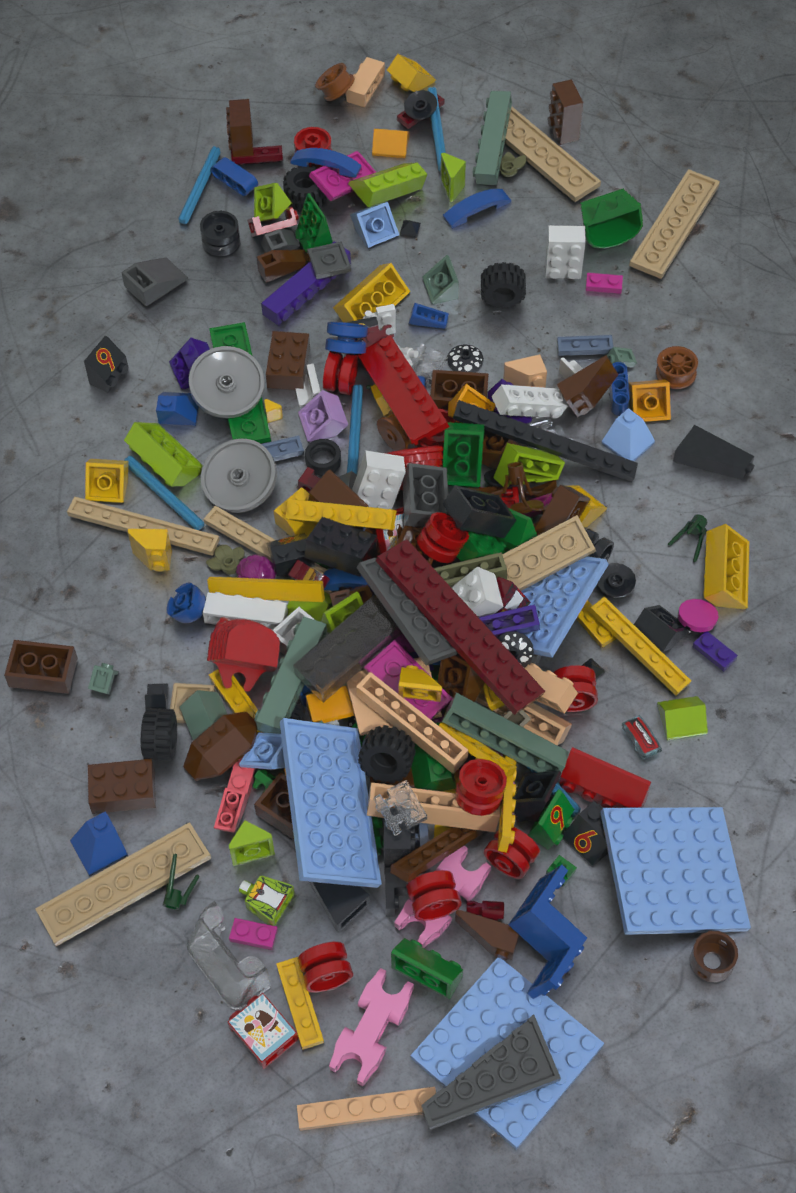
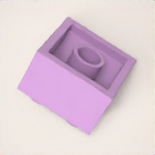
[298,390,348,442]

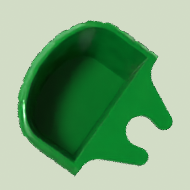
[580,188,643,249]

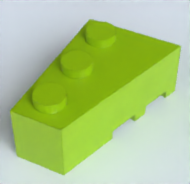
[494,443,565,487]

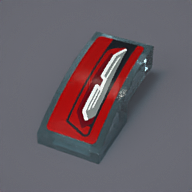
[622,715,662,759]

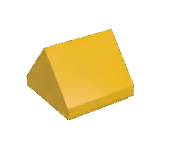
[264,399,283,423]

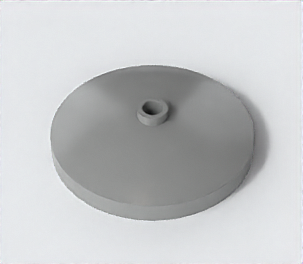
[189,346,264,418]
[201,439,277,513]

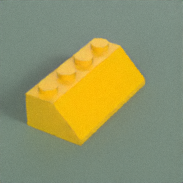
[333,263,410,322]
[703,524,749,609]

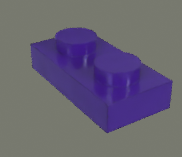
[692,631,738,672]

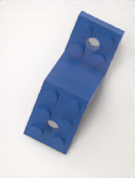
[508,865,587,999]

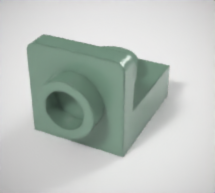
[607,347,637,368]
[88,663,119,694]

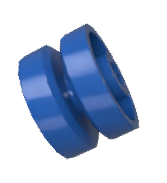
[325,322,368,354]

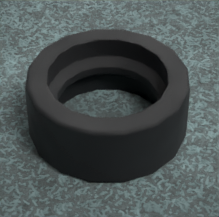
[305,439,341,476]

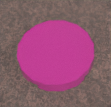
[678,599,719,632]

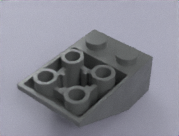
[121,257,188,306]

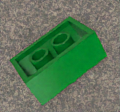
[495,508,537,552]
[411,722,456,791]
[391,938,463,999]

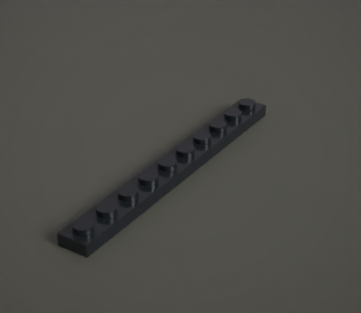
[452,400,638,482]

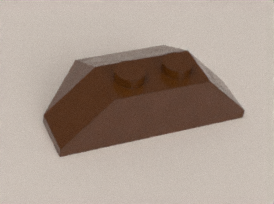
[183,712,257,781]

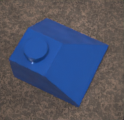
[156,392,199,426]
[70,811,128,876]

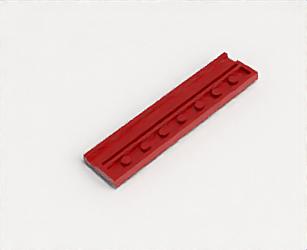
[357,335,449,446]

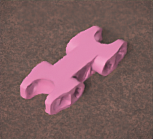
[394,846,491,948]
[329,968,414,1086]

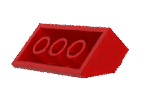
[559,747,651,808]

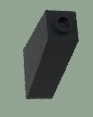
[673,425,755,480]
[309,882,370,933]

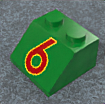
[528,789,575,850]

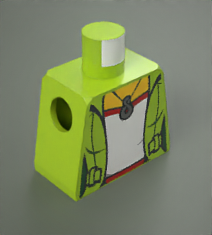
[239,876,295,926]

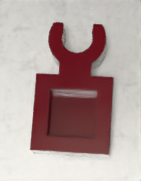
[362,324,394,348]
[466,901,504,921]

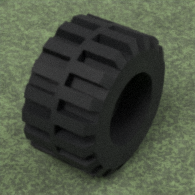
[283,165,327,212]
[481,262,526,308]
[140,708,177,762]
[358,725,416,784]

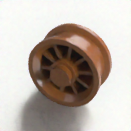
[315,63,355,101]
[656,346,698,389]
[377,410,414,451]

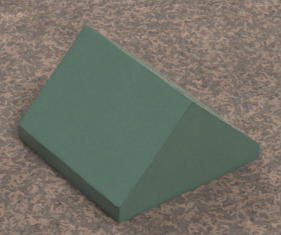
[422,255,459,304]
[179,690,227,741]

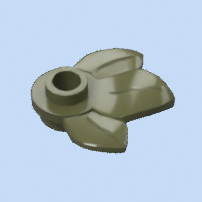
[500,152,526,177]
[206,545,245,575]

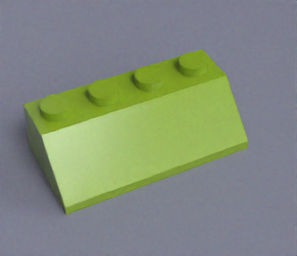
[348,162,427,207]
[124,422,203,487]

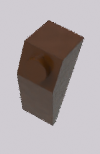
[455,909,520,960]

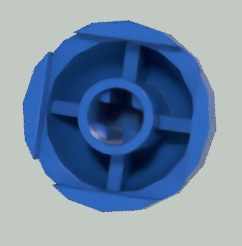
[167,582,206,624]

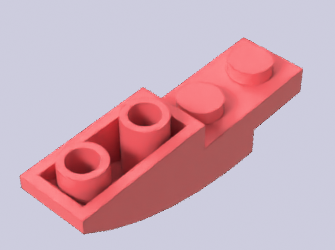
[214,756,256,833]

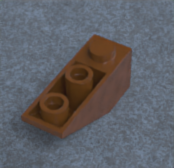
[257,250,310,283]

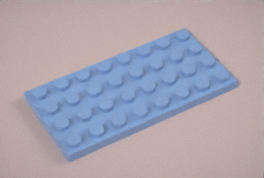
[280,718,382,888]

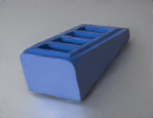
[408,303,449,329]

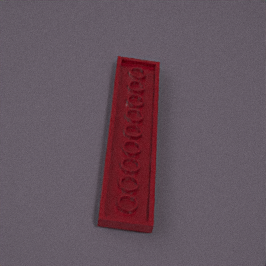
[376,539,545,715]

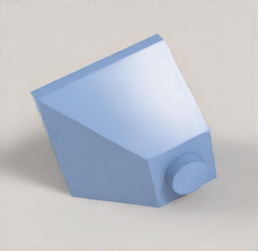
[350,202,399,248]
[601,408,655,461]
[239,732,285,769]

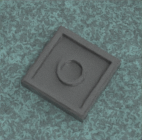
[307,241,351,279]

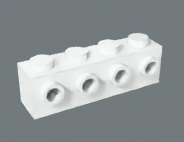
[492,384,568,418]
[203,592,288,630]

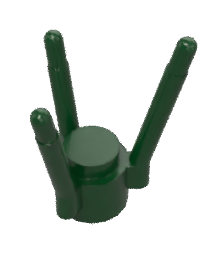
[668,514,708,563]
[163,854,199,910]

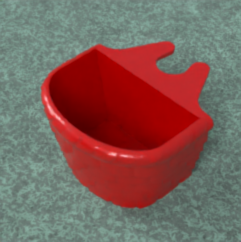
[385,445,444,492]
[207,619,280,692]

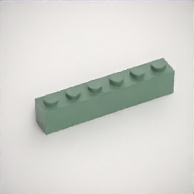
[473,91,512,185]
[254,616,327,734]
[442,693,569,772]

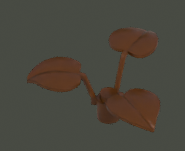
[469,462,557,514]

